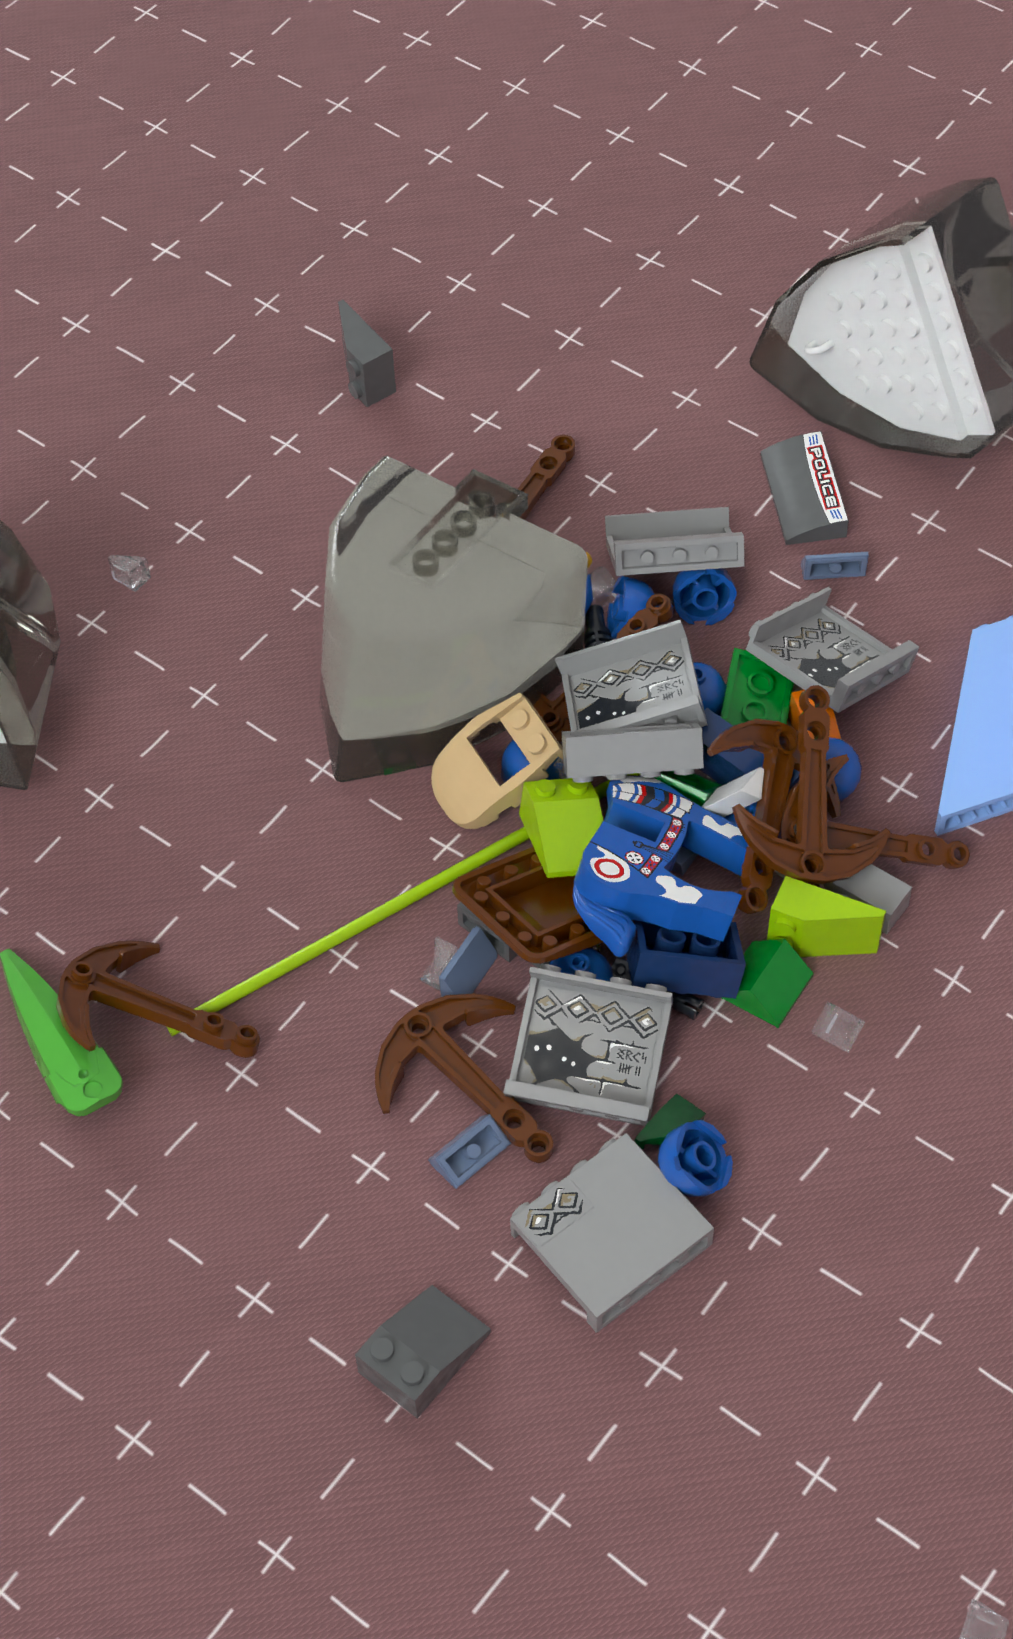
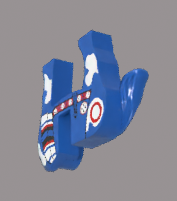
[573,776,749,957]

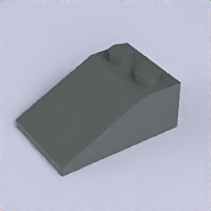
[338,300,396,407]
[355,1285,491,1419]

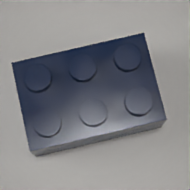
[626,920,746,999]

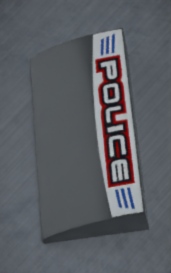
[760,431,849,545]

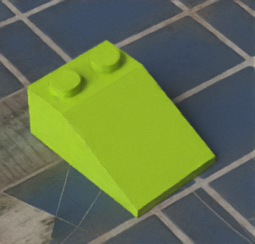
[519,778,604,878]
[767,876,886,957]

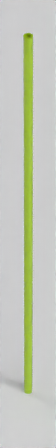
[166,773,640,1037]

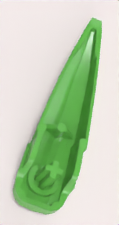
[0,949,123,1116]

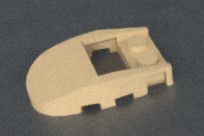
[431,693,563,829]

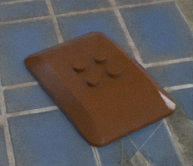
[452,847,675,964]

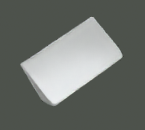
[702,767,764,817]

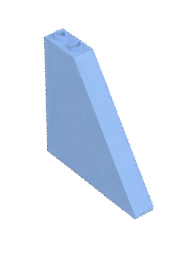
[934,615,1013,836]

